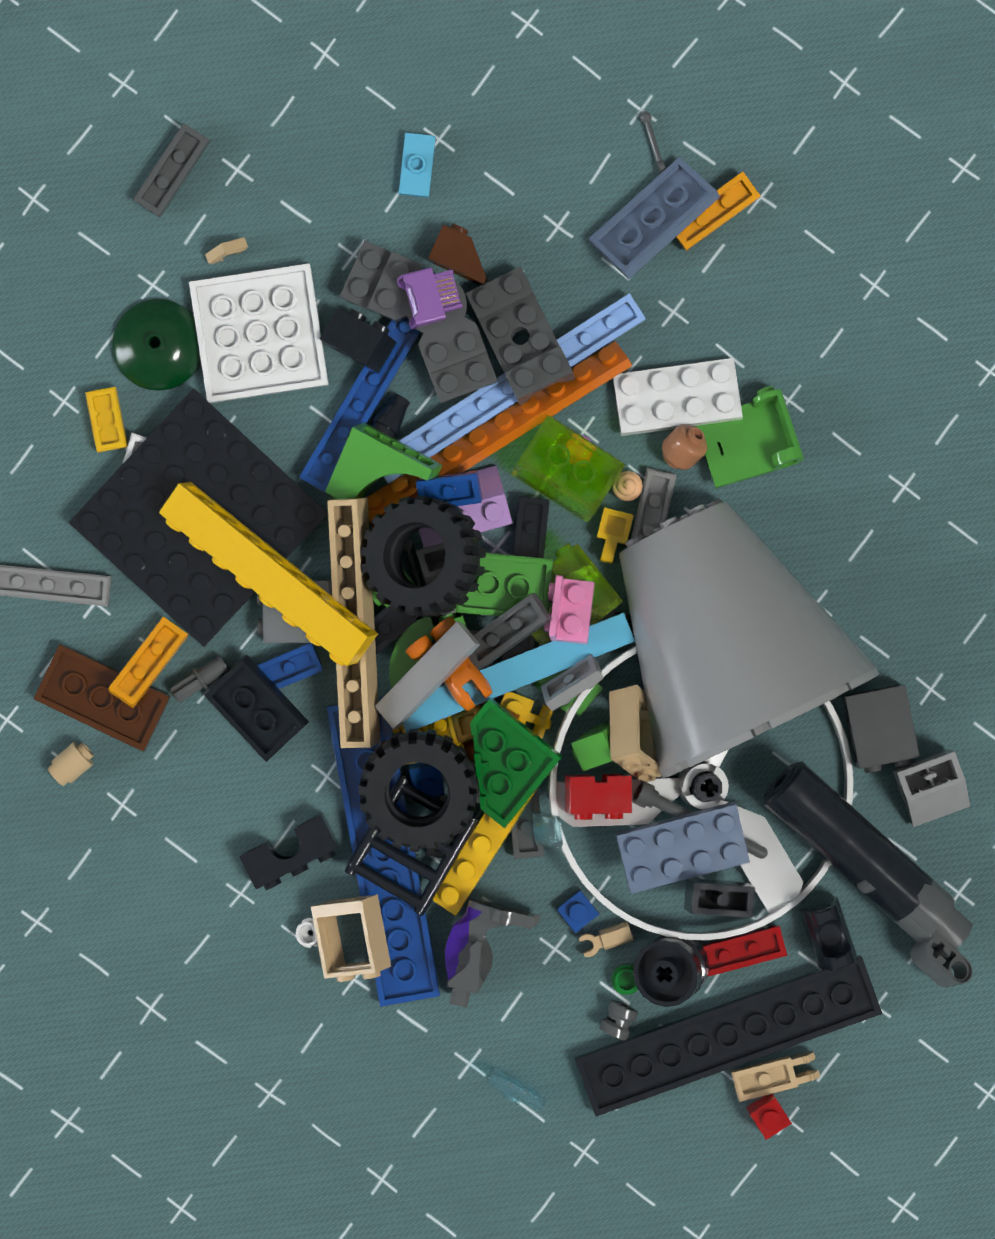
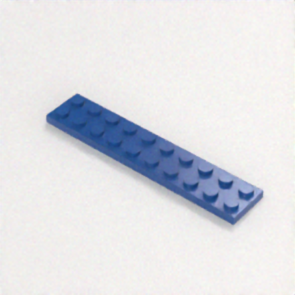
[326,696,440,1007]

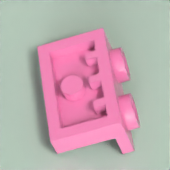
[544,575,595,645]

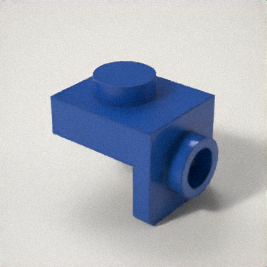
[409,763,445,797]

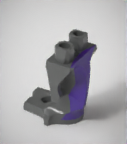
[445,899,541,1008]

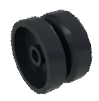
[633,935,709,1007]

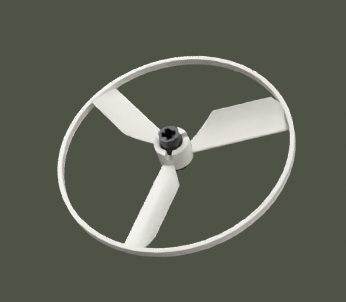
[548,646,853,940]

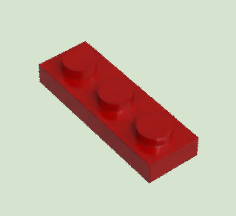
[702,925,788,977]

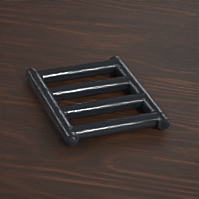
[344,775,478,916]

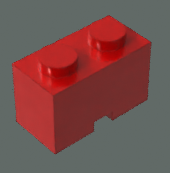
[565,774,632,820]

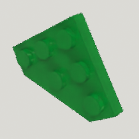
[470,698,563,828]

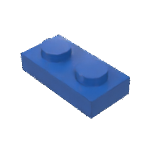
[416,470,483,506]
[257,643,324,689]

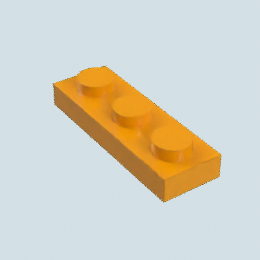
[675,172,761,251]
[108,617,188,708]

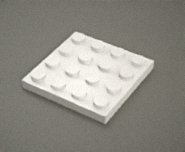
[189,263,329,403]

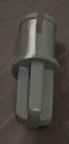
[170,655,230,702]

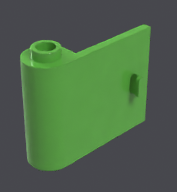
[695,386,804,489]

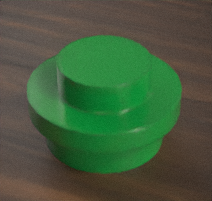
[611,964,638,995]

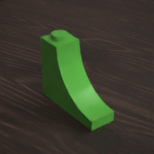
[325,423,442,499]

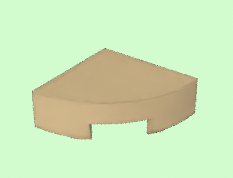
[205,237,248,264]

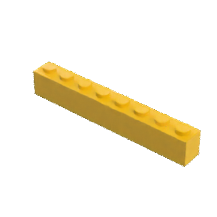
[159,482,378,666]

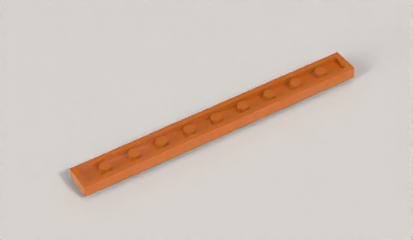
[367,341,632,528]

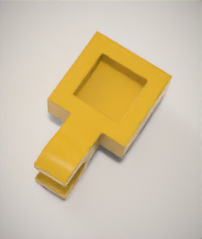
[596,507,634,564]

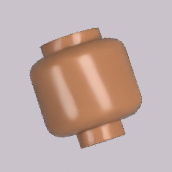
[662,424,707,470]

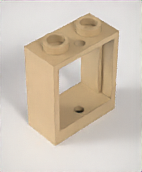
[609,685,661,782]
[311,894,391,982]

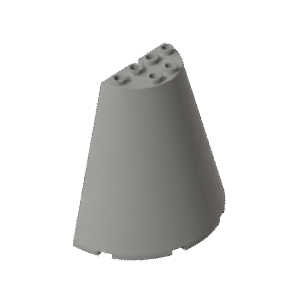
[619,498,879,779]

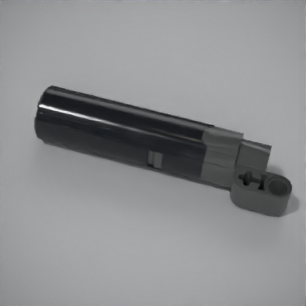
[763,761,973,988]

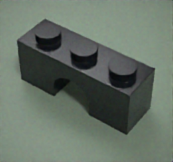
[239,813,340,890]

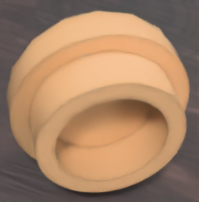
[612,471,643,501]

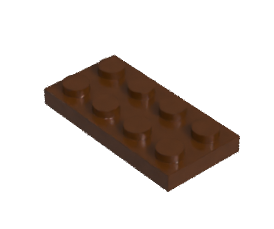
[34,644,171,752]

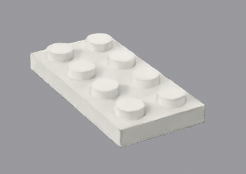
[613,358,743,436]

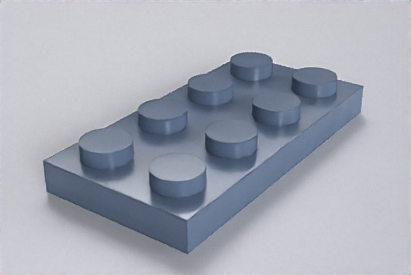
[589,157,720,279]
[615,802,750,894]

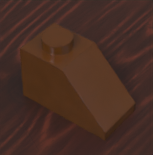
[428,223,487,286]

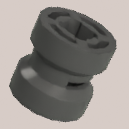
[599,1000,639,1041]

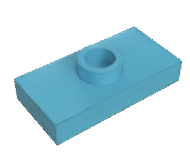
[399,133,436,198]

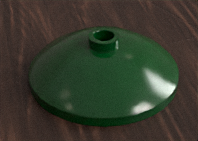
[112,299,201,391]

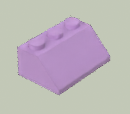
[419,466,513,548]

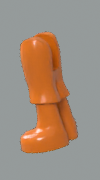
[405,616,493,711]

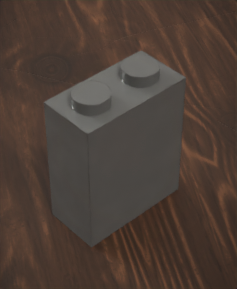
[841,684,920,773]

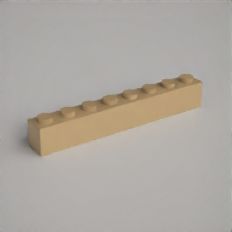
[327,498,381,748]

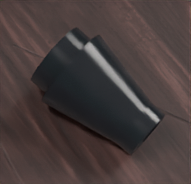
[371,394,410,438]

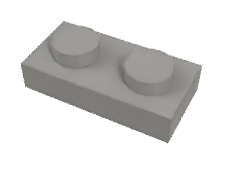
[541,654,603,711]

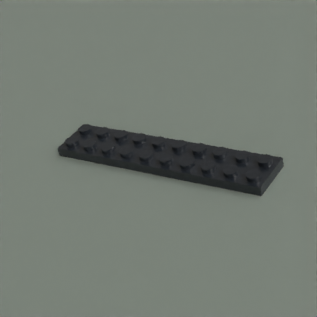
[575,955,882,1117]

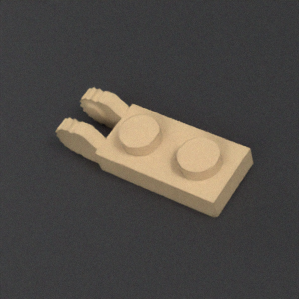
[731,1051,820,1102]

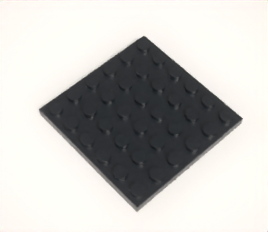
[68,388,328,647]

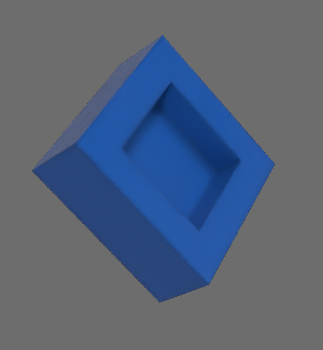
[557,890,599,933]

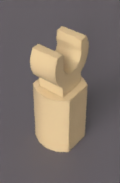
[578,921,634,957]

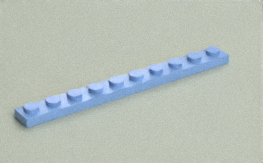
[384,293,646,484]

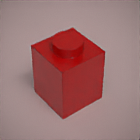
[746,1094,792,1140]

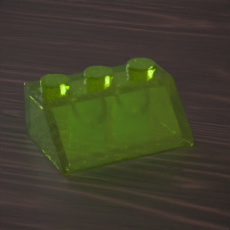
[511,415,625,523]

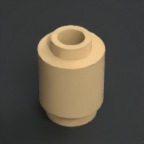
[48,742,94,786]

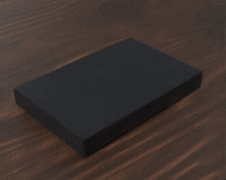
[204,655,309,762]

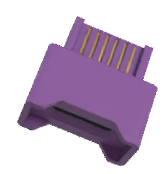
[397,267,463,329]

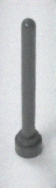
[632,781,768,859]

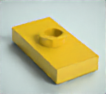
[85,387,128,453]

